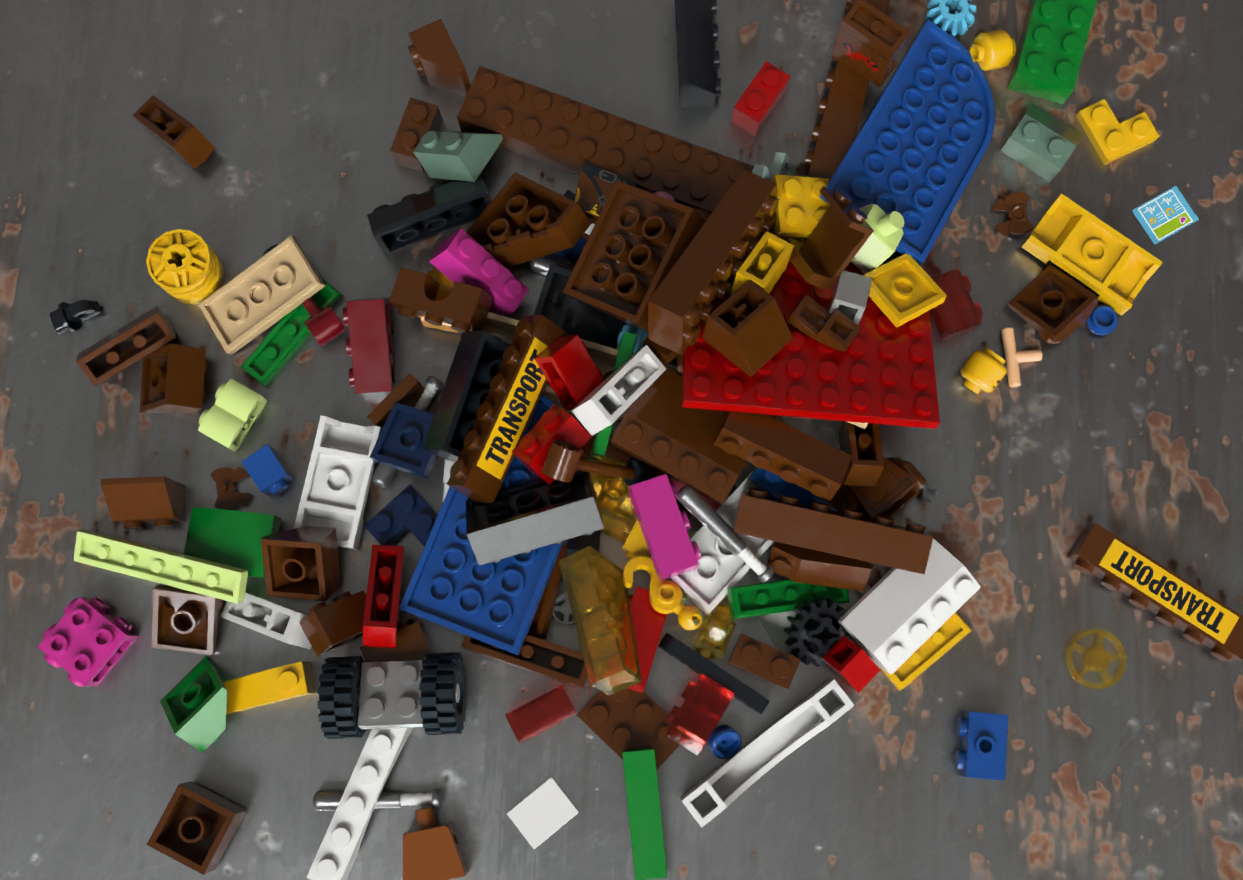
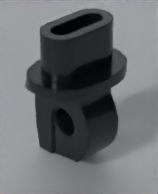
[50,299,102,334]

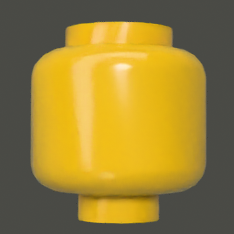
[969,29,1016,71]
[960,348,1007,395]

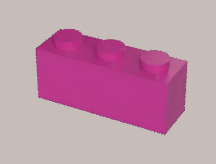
[429,228,529,316]
[628,474,701,581]

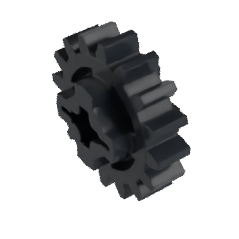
[784,596,850,667]

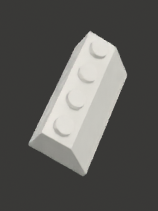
[838,538,981,675]

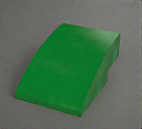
[184,507,281,579]

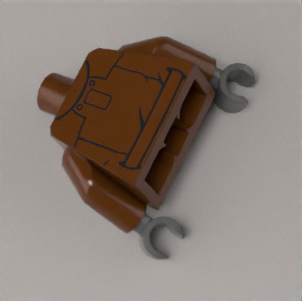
[844,457,939,520]

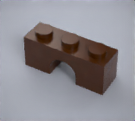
[389,267,493,333]

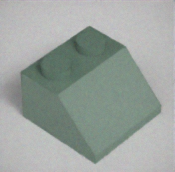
[1000,103,1082,182]
[413,131,504,182]

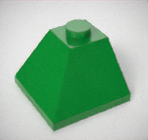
[160,656,227,753]

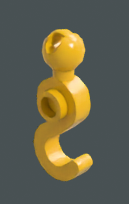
[622,556,703,630]

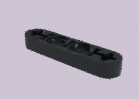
[658,633,770,715]

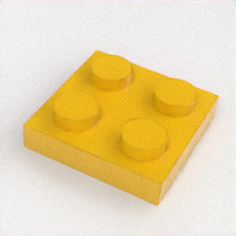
[770,174,831,238]
[862,253,947,328]

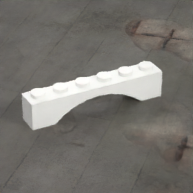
[680,679,855,828]
[306,728,413,880]

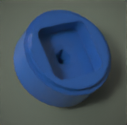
[708,725,741,759]

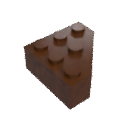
[466,172,592,268]

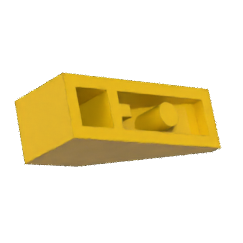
[223,661,317,714]

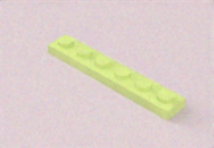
[74,529,248,604]

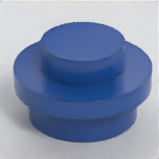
[1086,305,1118,336]

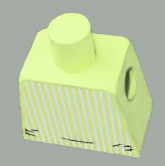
[851,204,905,274]

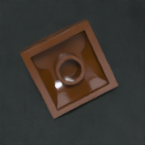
[1008,264,1098,344]
[151,584,223,656]

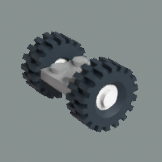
[317,652,467,739]

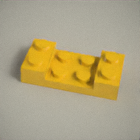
[1021,193,1163,315]

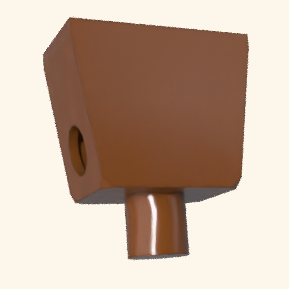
[403,806,469,880]

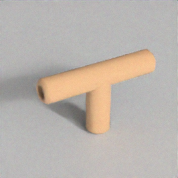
[1001,327,1043,388]

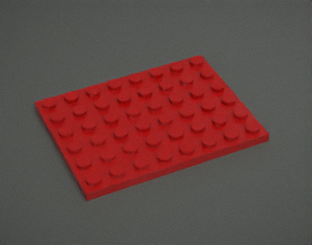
[682,260,940,429]

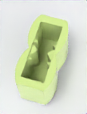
[198,379,267,452]

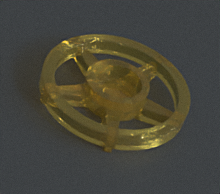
[1066,629,1127,689]

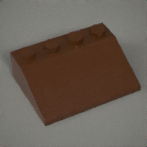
[563,180,706,332]
[611,367,747,506]

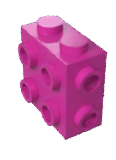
[38,596,138,687]

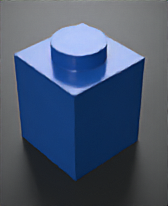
[241,444,294,496]

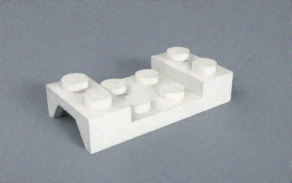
[294,415,382,550]

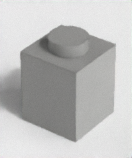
[829,271,872,325]

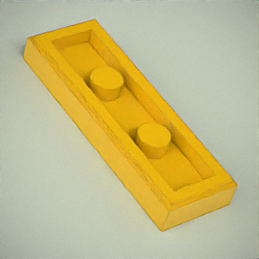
[879,612,972,691]

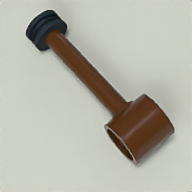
[541,439,649,486]

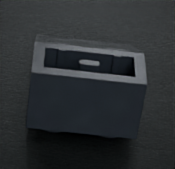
[534,264,628,349]

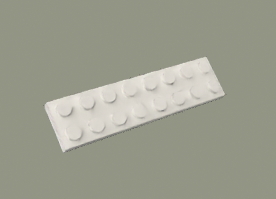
[668,418,843,615]

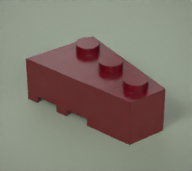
[343,297,397,394]

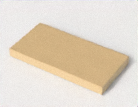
[198,235,325,355]

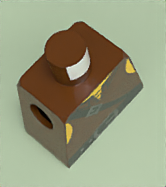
[574,162,637,240]

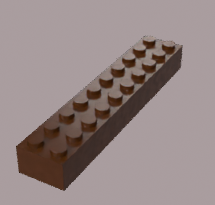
[457,66,754,214]

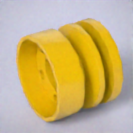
[146,229,226,305]

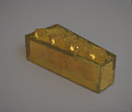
[559,546,642,696]

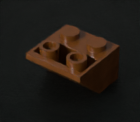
[702,280,792,377]

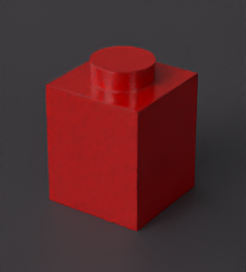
[822,635,880,693]

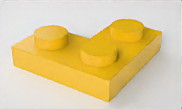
[1076,99,1160,165]

